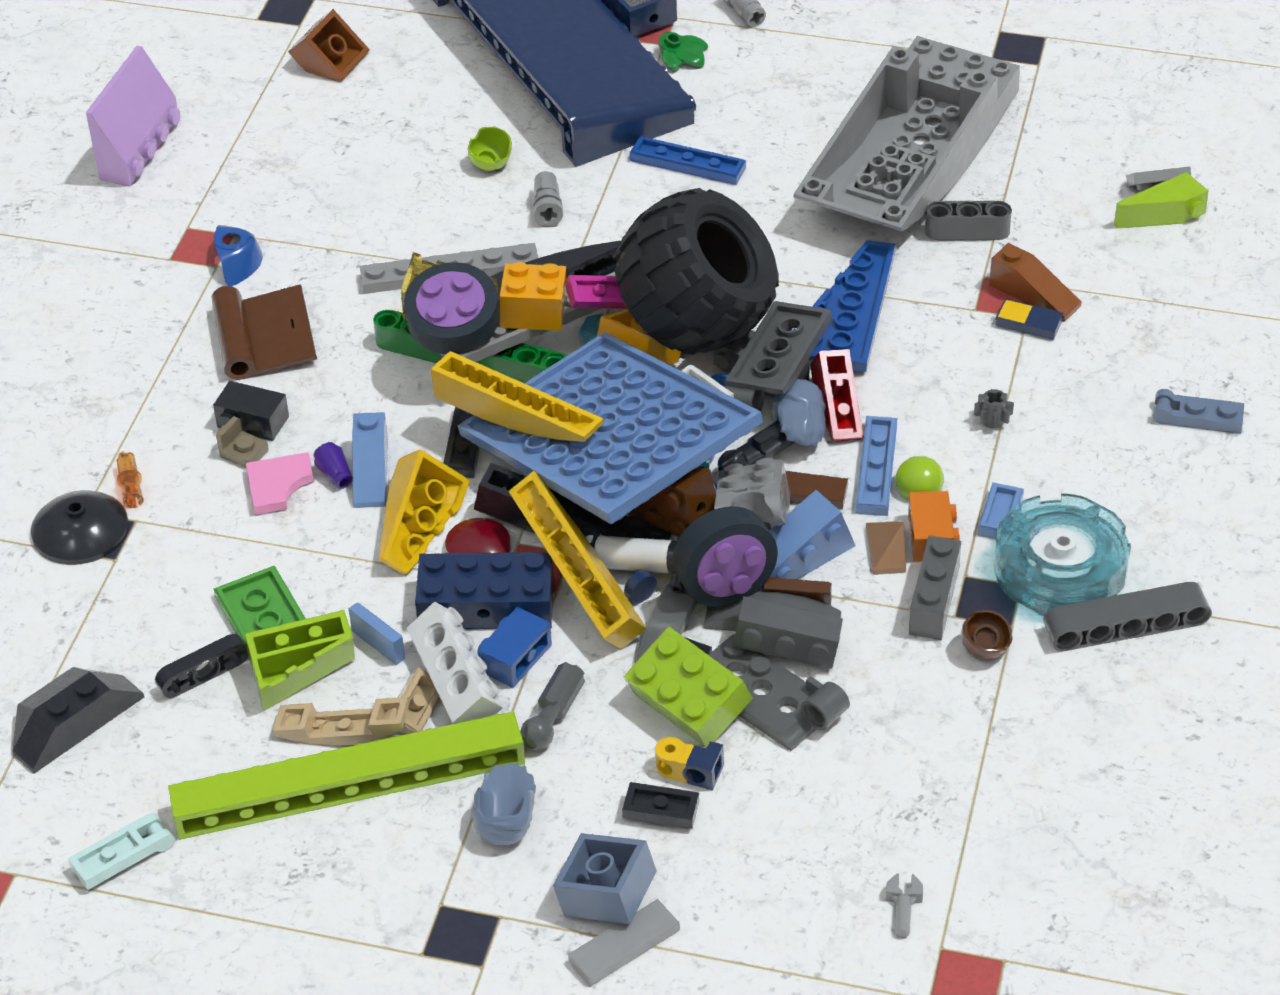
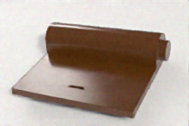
[211,284,317,380]

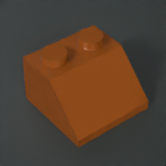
[288,9,370,82]

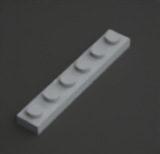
[360,243,538,294]

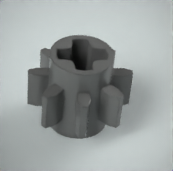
[974,389,1014,428]

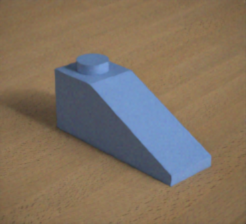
[352,412,388,508]

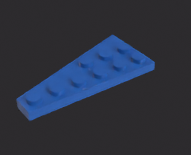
[793,240,896,372]

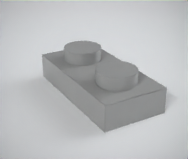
[1126,166,1191,191]

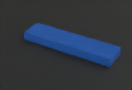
[630,136,746,185]

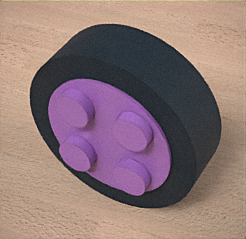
[404,262,500,354]
[673,506,778,607]

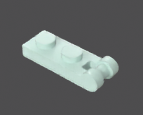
[68,813,175,890]

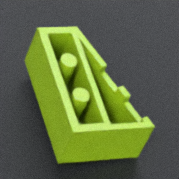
[245,610,355,711]

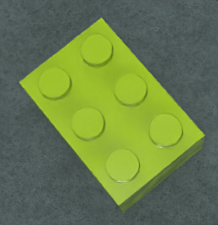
[623,626,753,748]

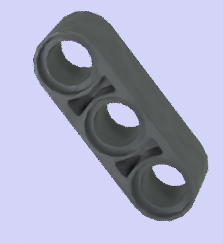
[925,201,1012,241]

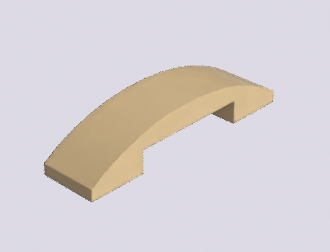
[272,697,410,746]

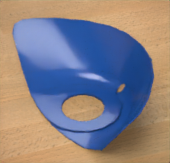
[214,225,263,286]

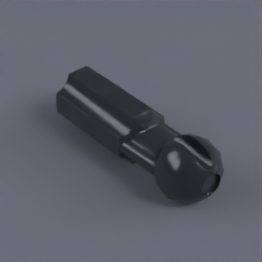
[717,420,795,470]

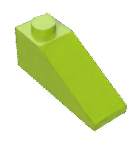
[1114,172,1209,228]

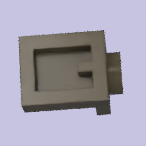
[216,416,269,468]

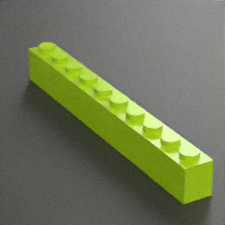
[168,711,525,840]

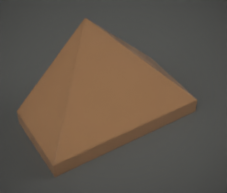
[866,521,906,575]

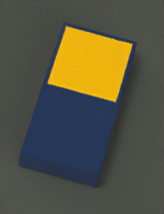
[995,298,1063,340]

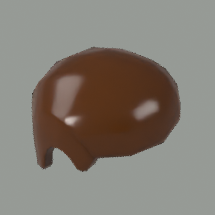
[961,610,1013,660]

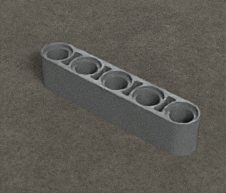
[1043,582,1212,651]

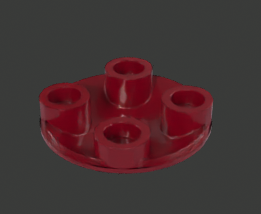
[445,518,511,553]

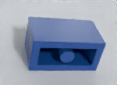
[477,607,552,688]

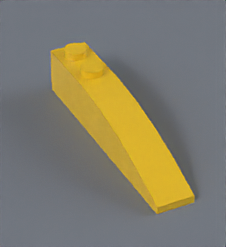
[431,351,604,442]
[509,471,646,649]

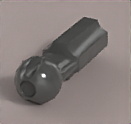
[520,662,585,750]

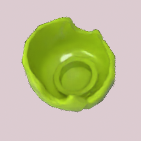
[467,126,512,171]
[896,456,944,499]

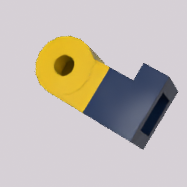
[655,737,724,791]

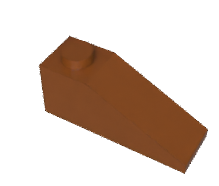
[989,243,1082,322]

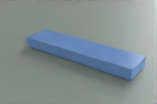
[856,416,898,516]

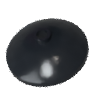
[31,490,129,565]

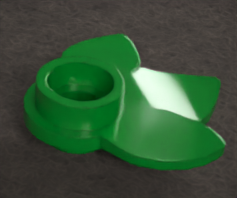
[658,32,708,71]

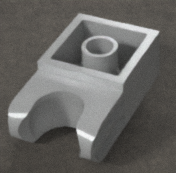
[714,458,790,527]

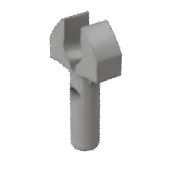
[886,873,923,937]

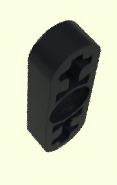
[155,634,248,698]

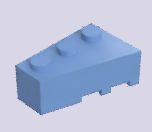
[769,490,856,579]

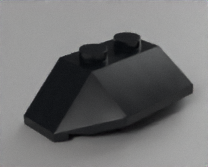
[12,667,144,774]

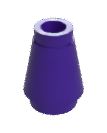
[313,442,353,489]

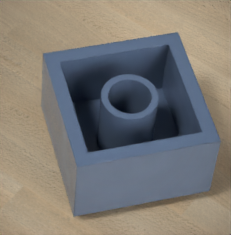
[553,833,657,925]

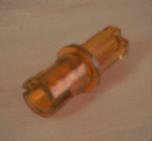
[116,451,144,508]

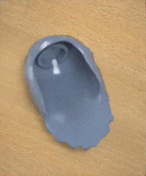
[771,379,826,448]
[470,763,536,846]

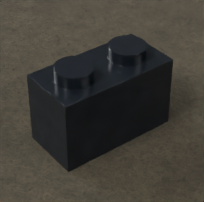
[213,380,289,441]

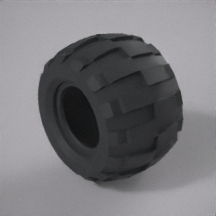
[614,188,779,355]

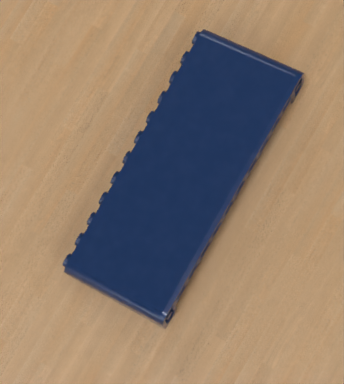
[433,0,696,167]

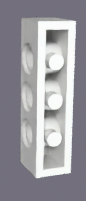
[407,602,503,724]

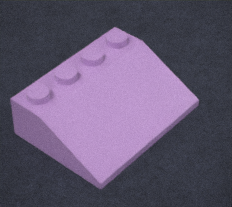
[86,45,180,186]

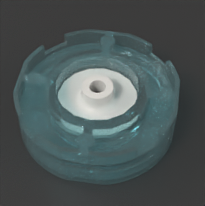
[994,493,1131,616]

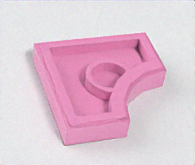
[246,452,314,515]

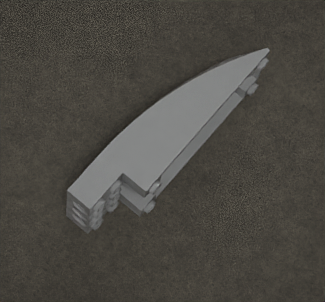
[793,36,1020,231]

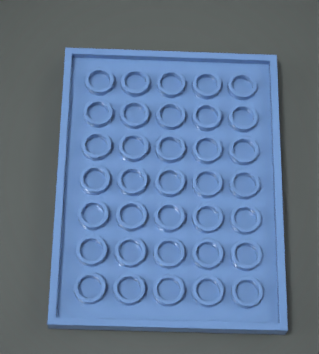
[458,332,763,524]

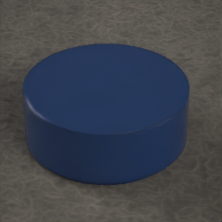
[624,570,657,604]

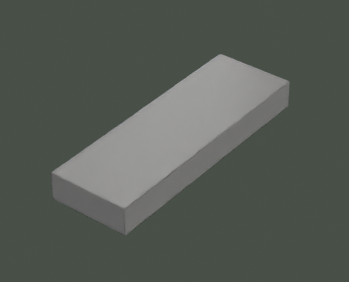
[568,899,680,986]

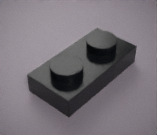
[622,782,700,829]

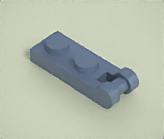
[1153,389,1245,434]

